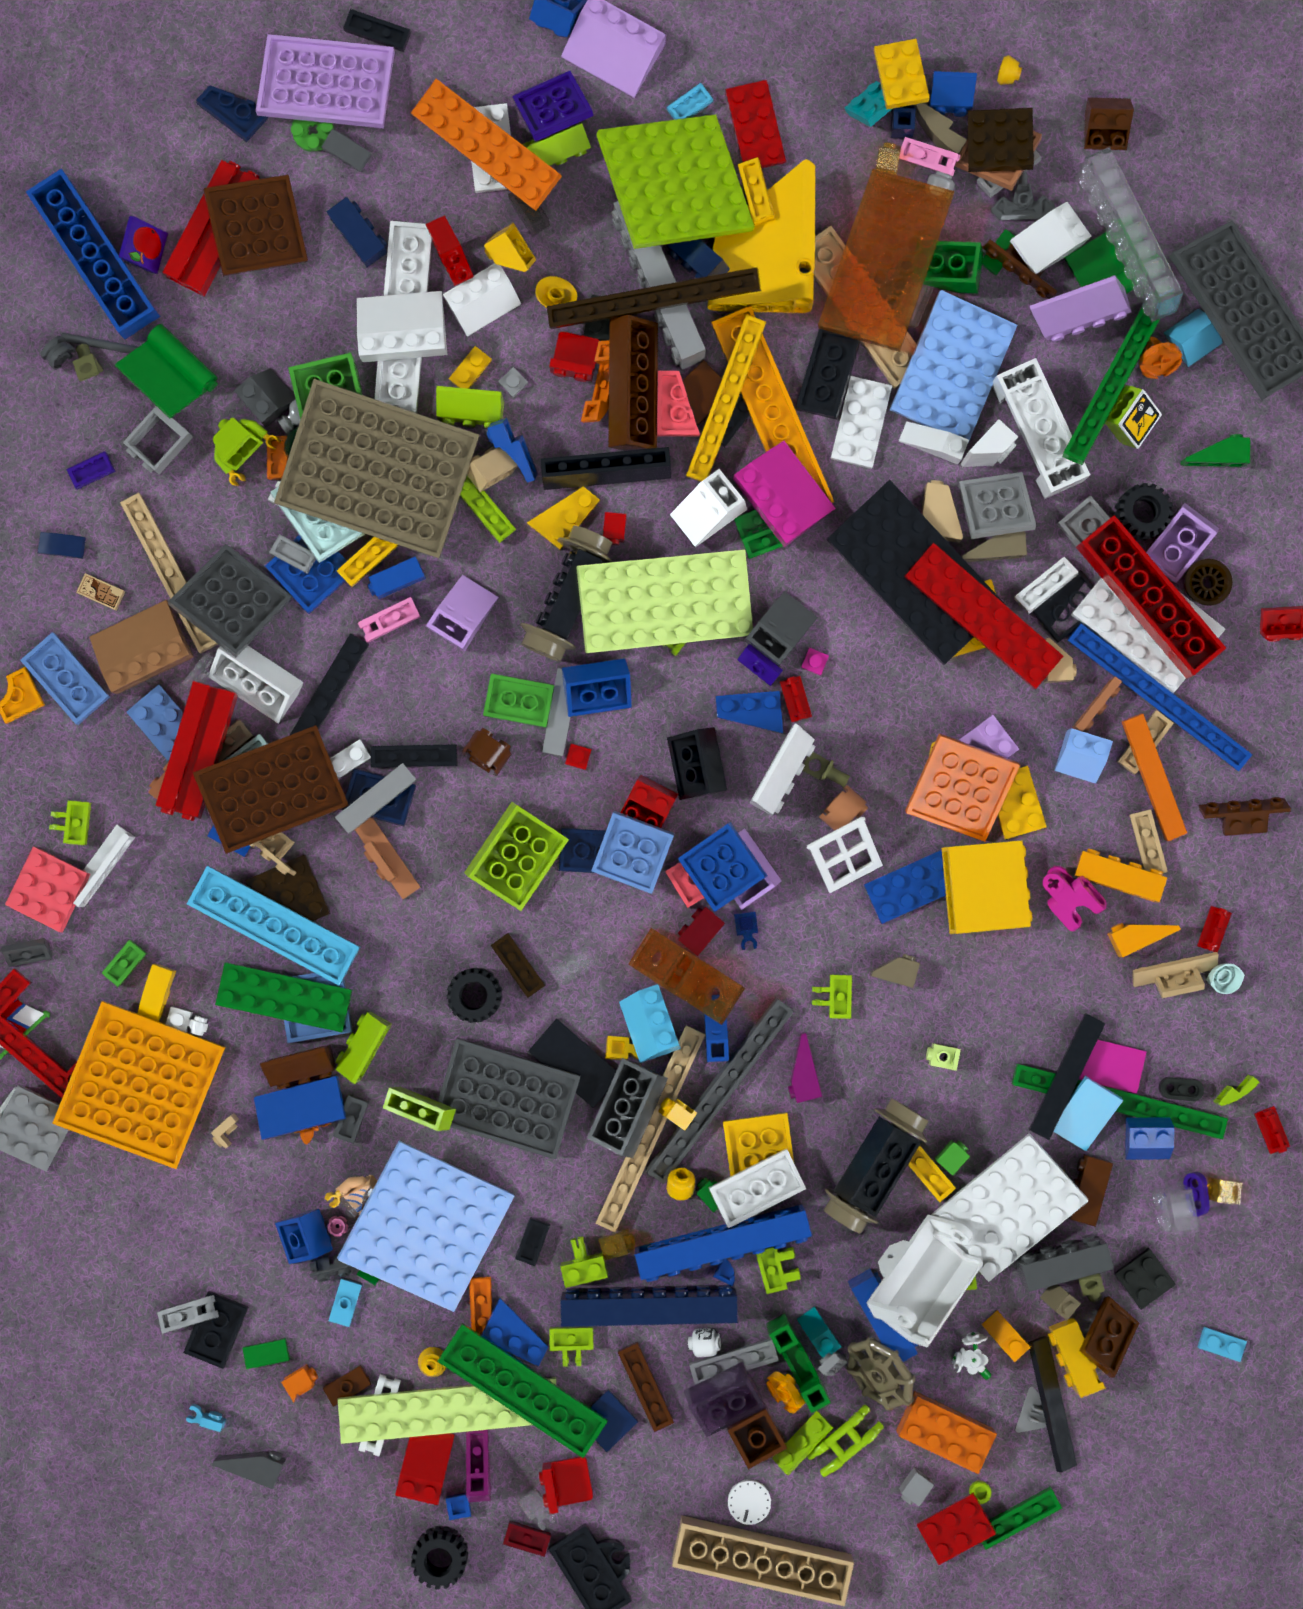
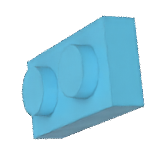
[1197,1326,1247,1362]

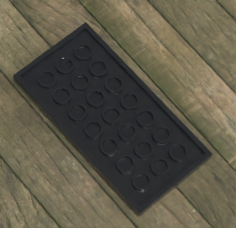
[826,480,1007,665]

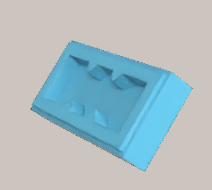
[667,83,713,120]
[328,1278,362,1327]

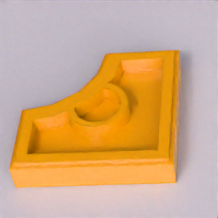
[0,667,45,724]

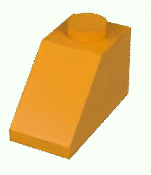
[981,1310,1031,1362]

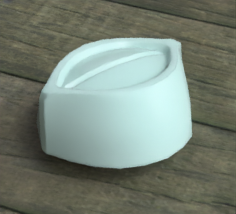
[1206,963,1245,994]

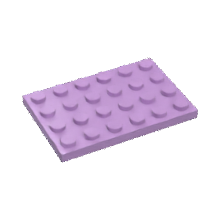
[256,34,395,128]

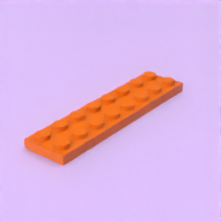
[411,79,562,211]

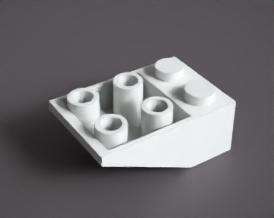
[670,469,747,548]

